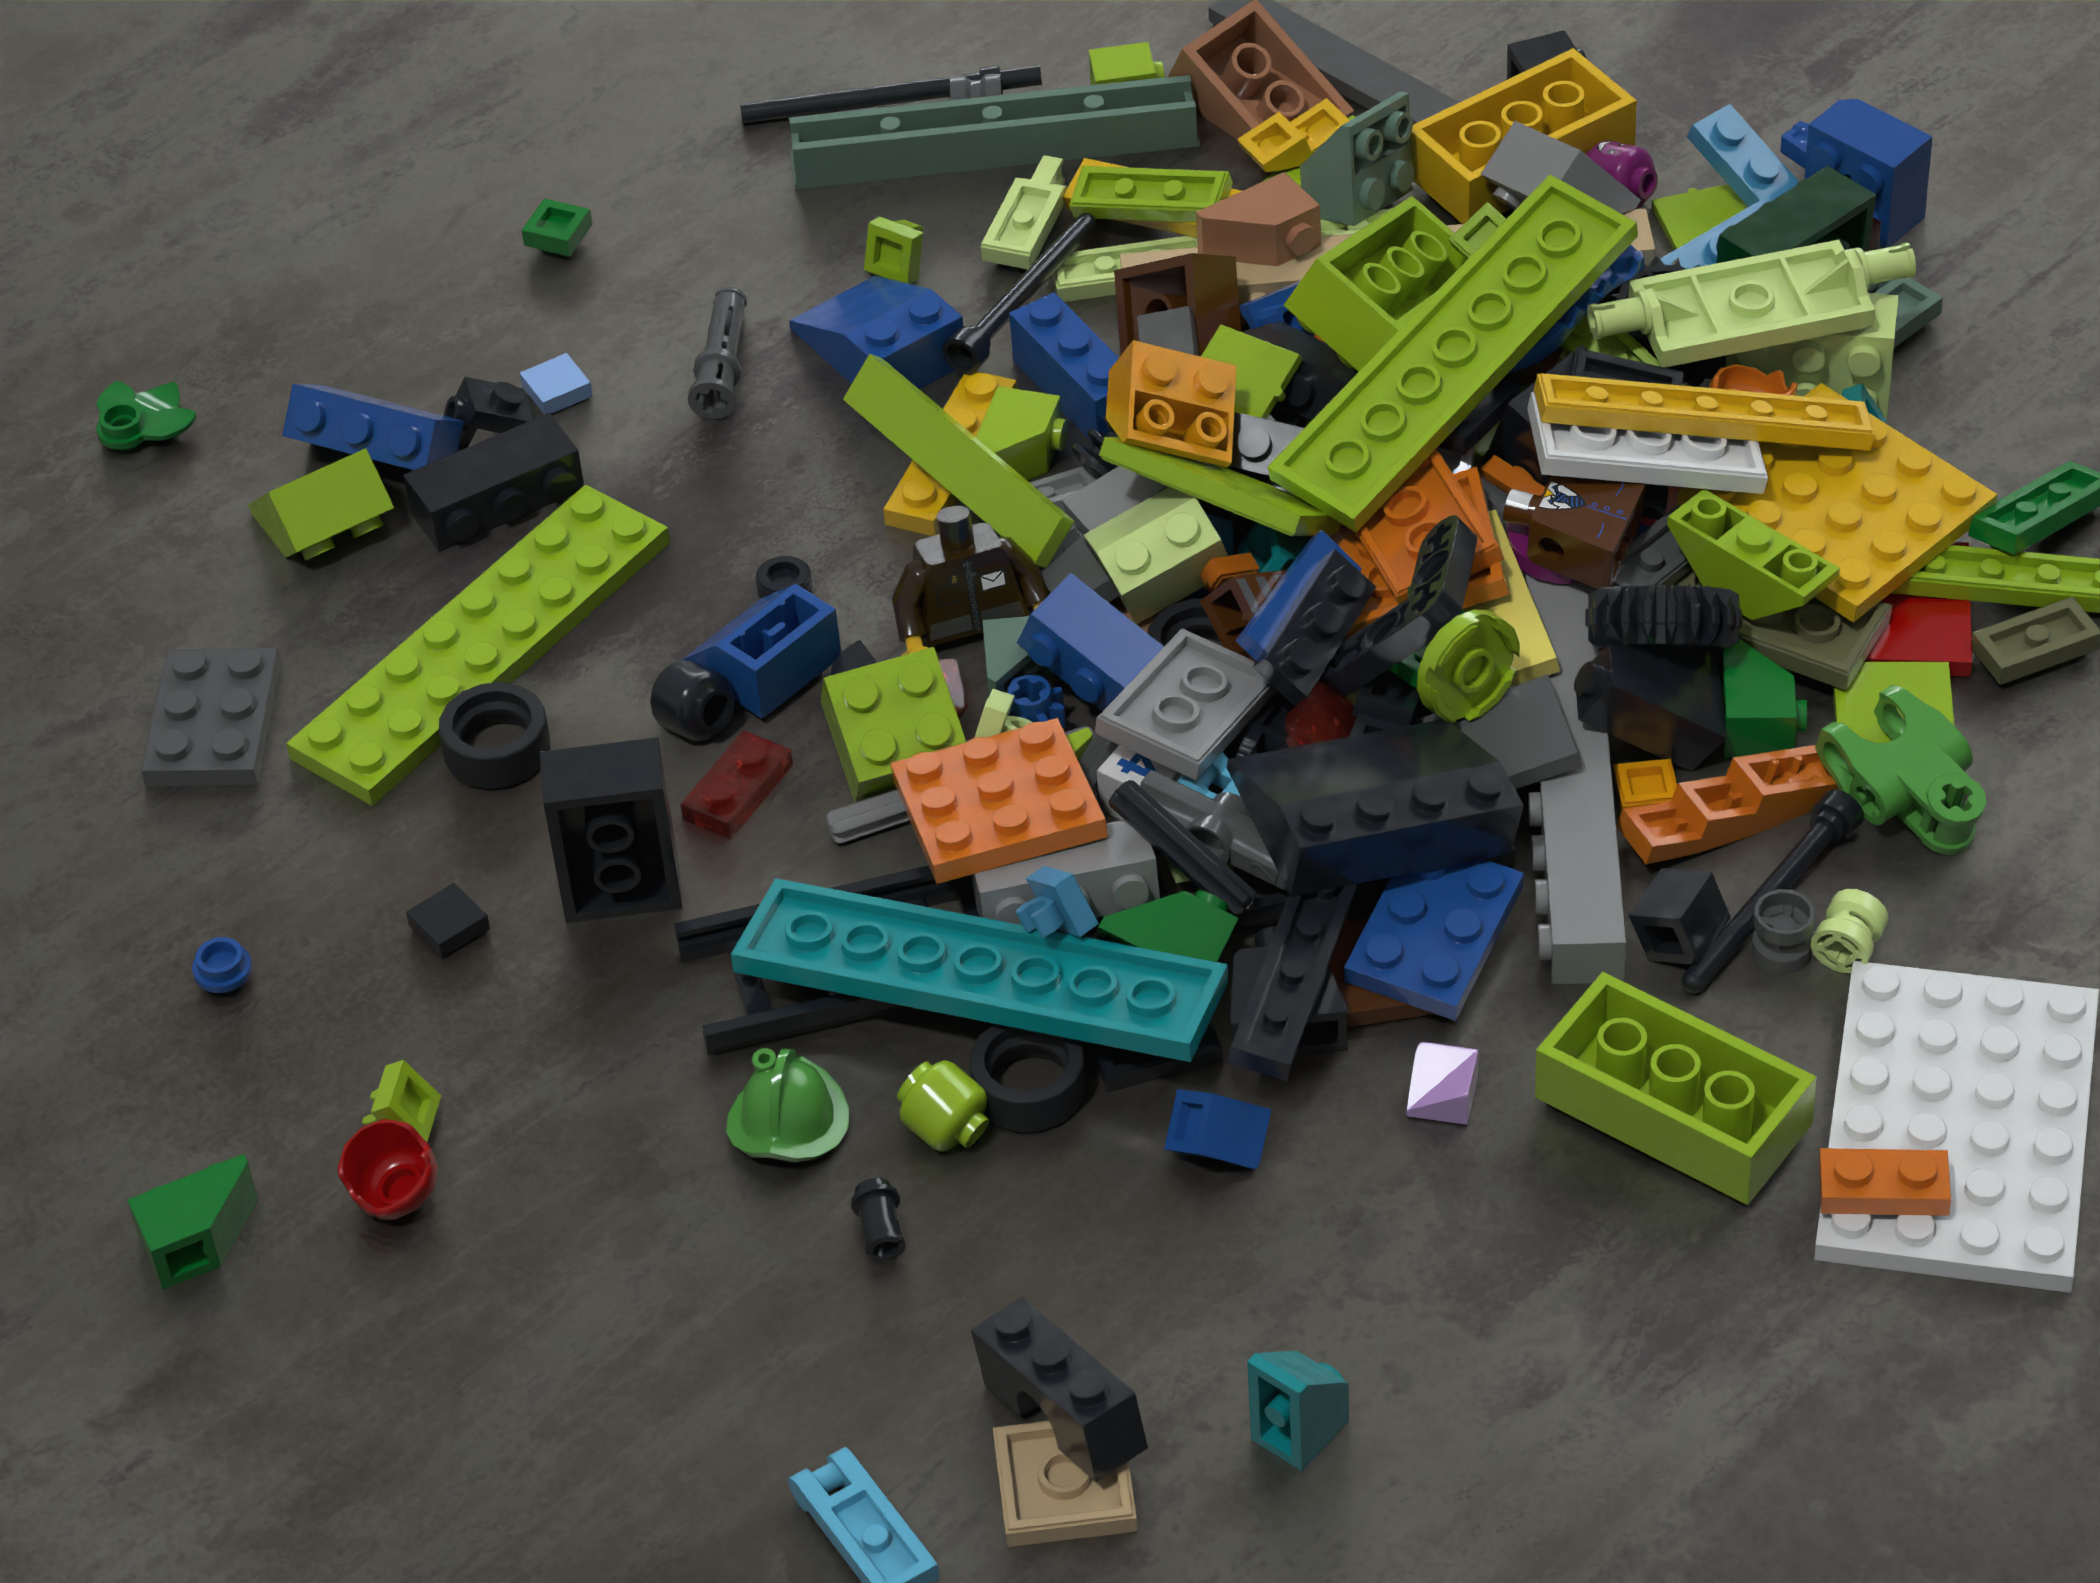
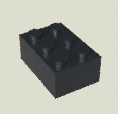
[540,737,683,923]

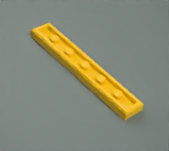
[1534,373,1875,451]

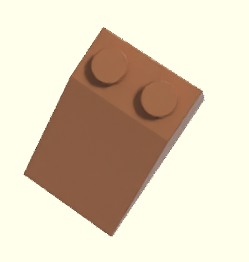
[1168,0,1354,139]

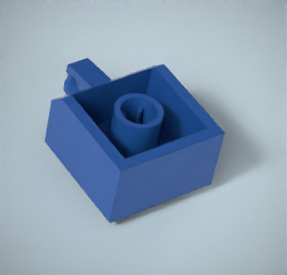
[1780,99,1933,248]

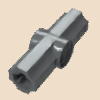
[1140,770,1287,890]

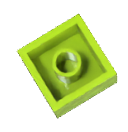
[821,647,966,803]

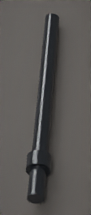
[740,65,1042,124]

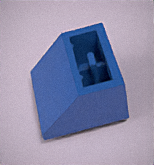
[682,584,841,719]

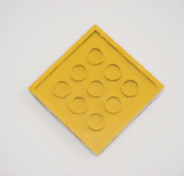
[1677,383,1998,623]

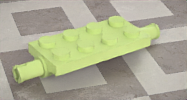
[1587,240,1916,368]

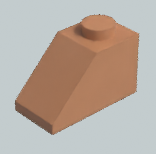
[1196,172,1321,266]

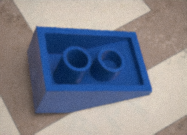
[789,276,963,389]

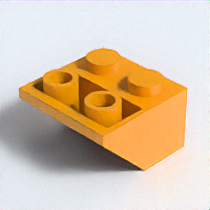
[1106,340,1237,468]

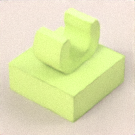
[975,689,1032,738]

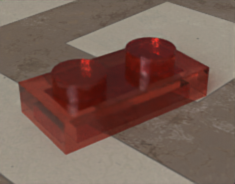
[680,730,793,839]

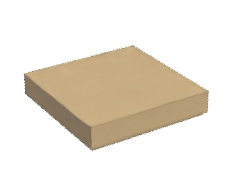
[993,1421,1138,1547]

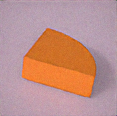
[1201,552,1260,593]

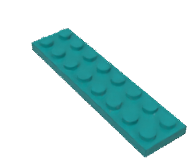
[731,878,1229,1062]

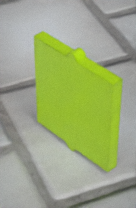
[1651,184,1747,250]
[1200,325,1303,419]

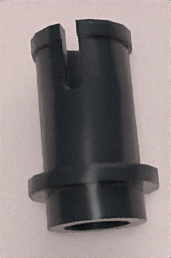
[850,1178,906,1261]

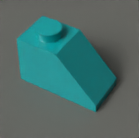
[1247,1350,1349,1471]

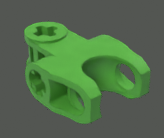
[1815,685,1987,855]

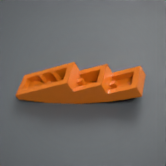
[1616,745,1839,864]

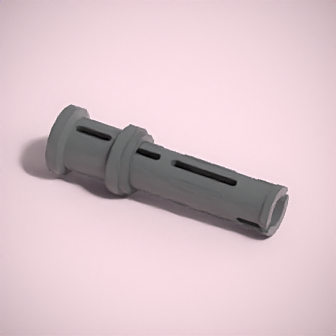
[688,287,747,420]

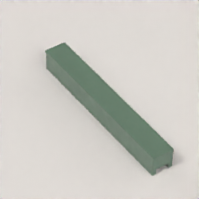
[789,75,1200,190]

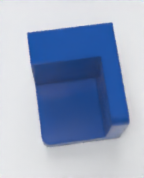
[1164,1089,1271,1169]

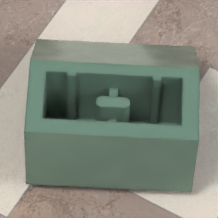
[1300,91,1415,226]

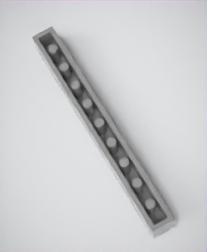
[1521,570,1626,984]

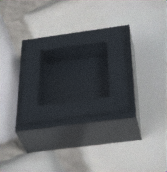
[406,883,490,958]

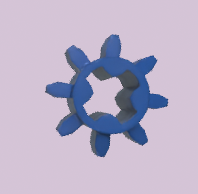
[1005,675,1066,728]

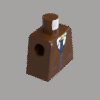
[1503,475,1646,589]

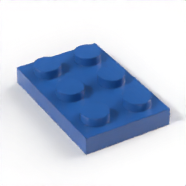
[1344,859,1524,1021]

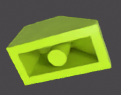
[976,386,1069,480]

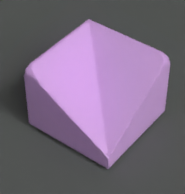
[1407,1042,1478,1125]

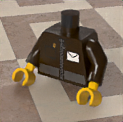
[892,506,1050,656]

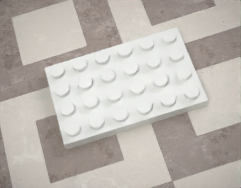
[1814,961,2099,1293]

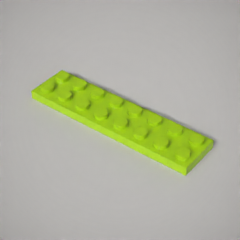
[1267,174,1638,532]
[286,484,670,806]

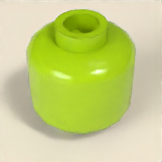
[897,1060,990,1152]

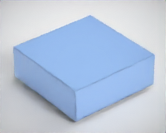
[520,353,593,415]

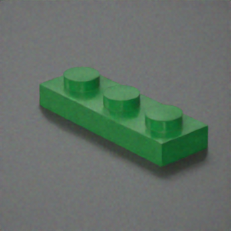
[1968,461,2100,555]

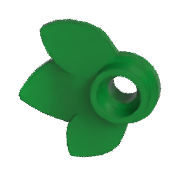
[96,381,197,450]

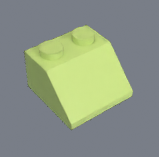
[1084,487,1228,624]

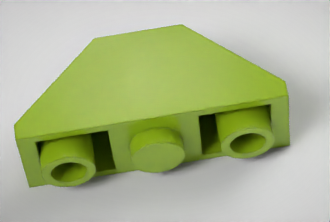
[1667,489,1840,620]

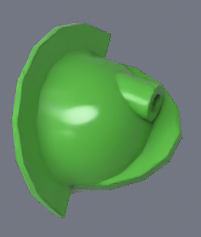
[726,1048,849,1163]

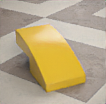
[1237,98,1350,172]

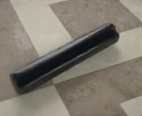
[1108,780,1256,917]

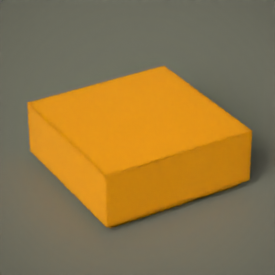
[1613,759,1677,814]

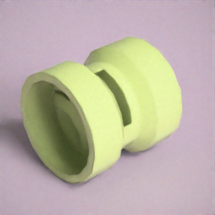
[1811,889,1889,974]

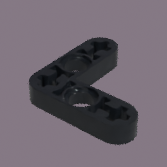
[1320,515,1477,697]

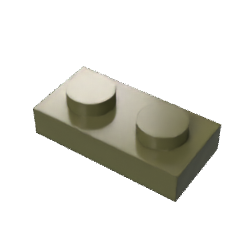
[1972,597,2100,685]

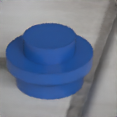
[192,937,253,993]

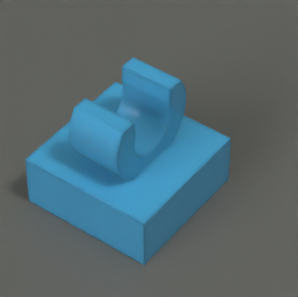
[1015,866,1099,937]

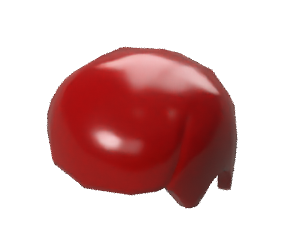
[337,1119,438,1220]

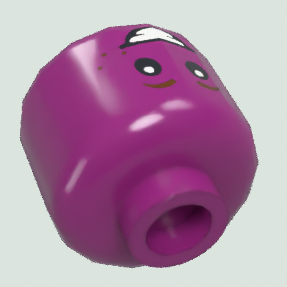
[1586,140,1658,209]

